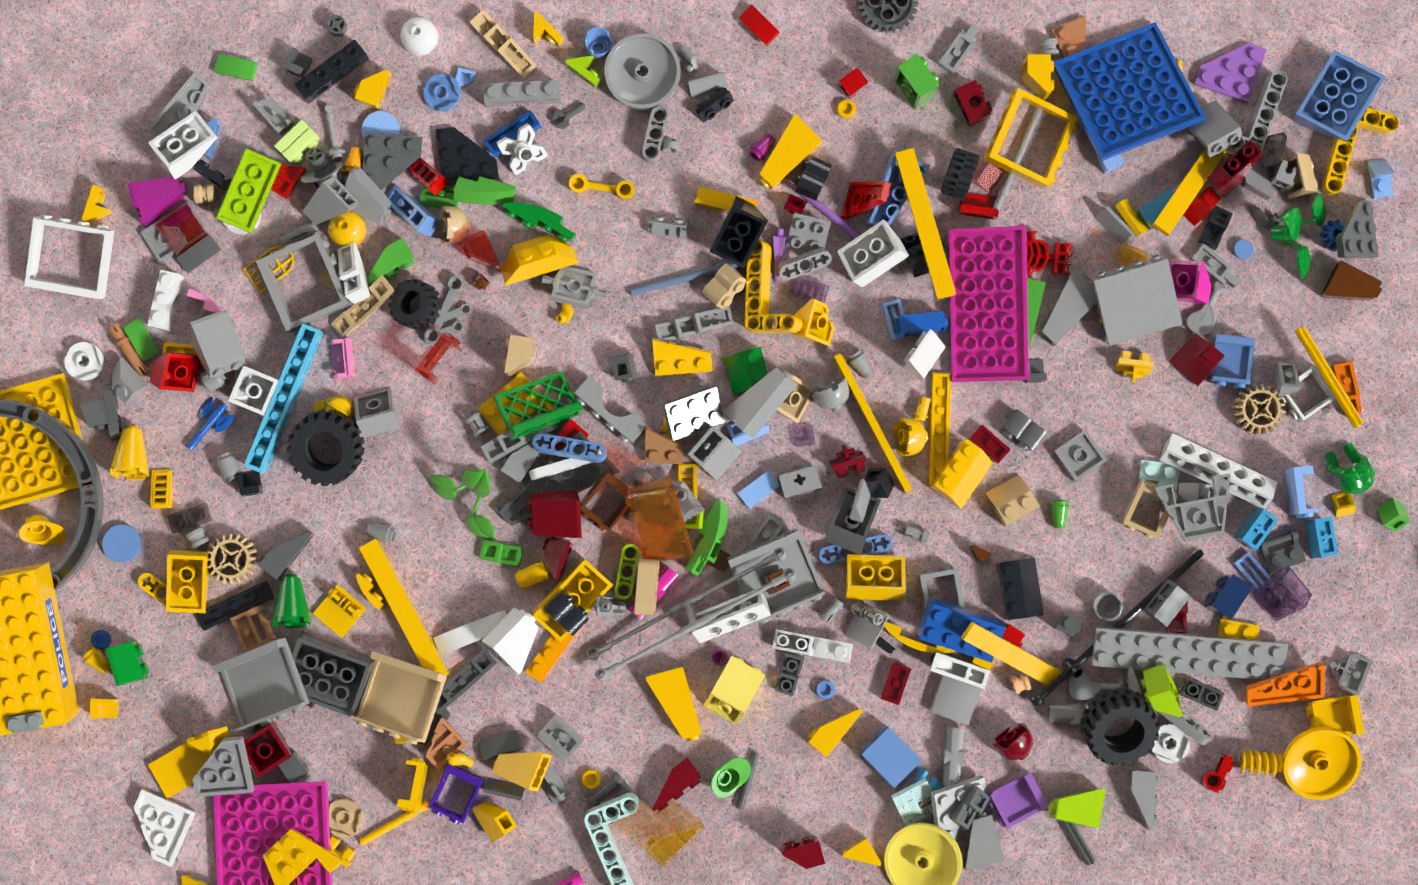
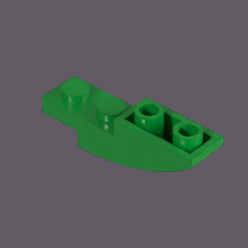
[503,202,576,243]

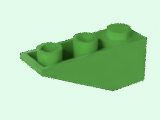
[367,238,416,287]

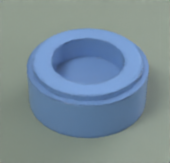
[1233,240,1253,260]
[815,680,835,699]

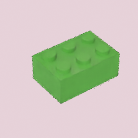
[893,53,939,110]

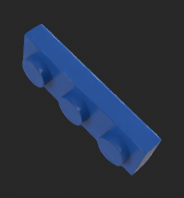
[483,110,542,158]

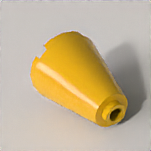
[109,425,149,480]

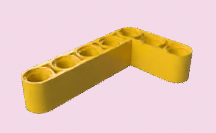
[1321,108,1399,196]
[745,240,803,334]

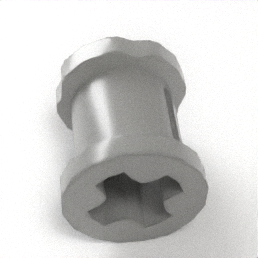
[465,412,489,438]

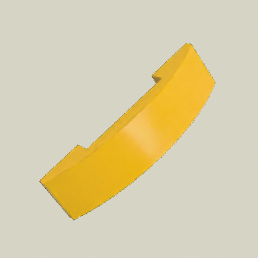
[884,622,956,654]

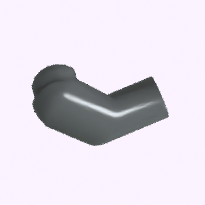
[1251,207,1281,226]

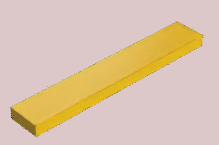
[1152,147,1226,236]
[928,373,951,487]
[961,621,1061,685]

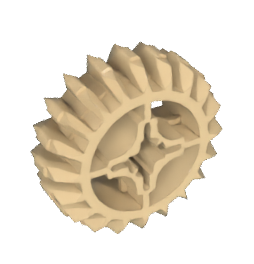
[1233,384,1286,436]
[206,533,259,585]

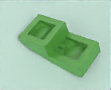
[214,54,258,81]
[123,317,160,362]
[479,540,524,567]

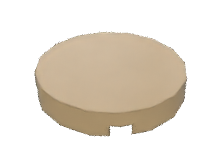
[329,798,363,837]

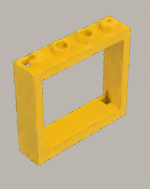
[983,88,1078,189]

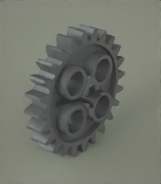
[857,0,919,34]

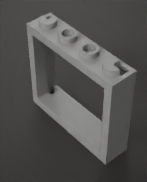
[256,233,353,332]

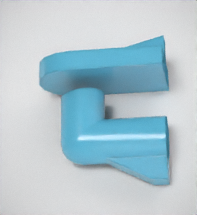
[910,767,943,791]

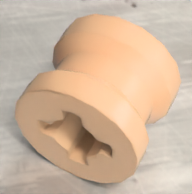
[1010,672,1031,695]

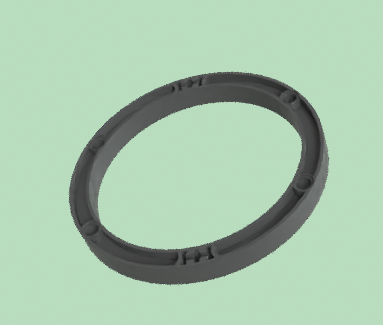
[0,399,104,592]

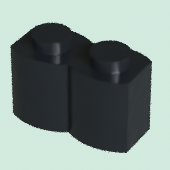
[794,156,832,201]
[544,591,589,636]

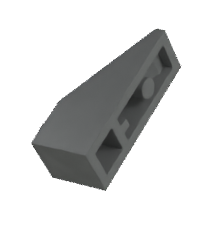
[258,531,315,580]

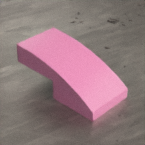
[187,288,223,314]

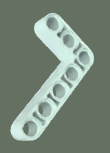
[584,793,639,885]

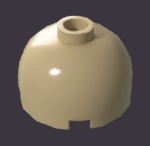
[439,206,471,244]

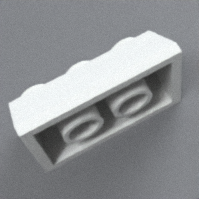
[837,219,909,287]

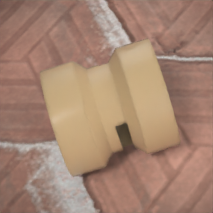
[194,184,216,204]

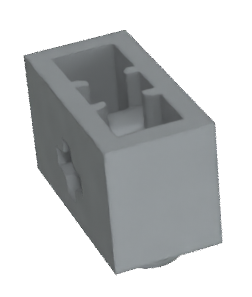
[778,463,822,499]

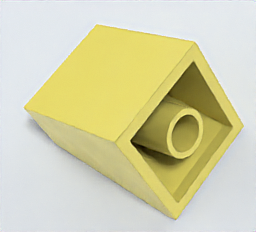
[703,656,765,725]

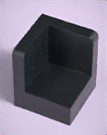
[864,468,894,498]
[237,471,263,497]

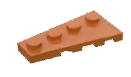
[1245,661,1325,707]

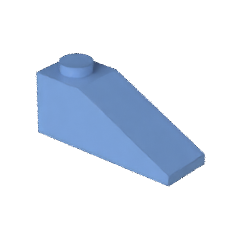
[387,185,441,237]

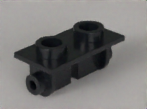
[694,88,734,123]

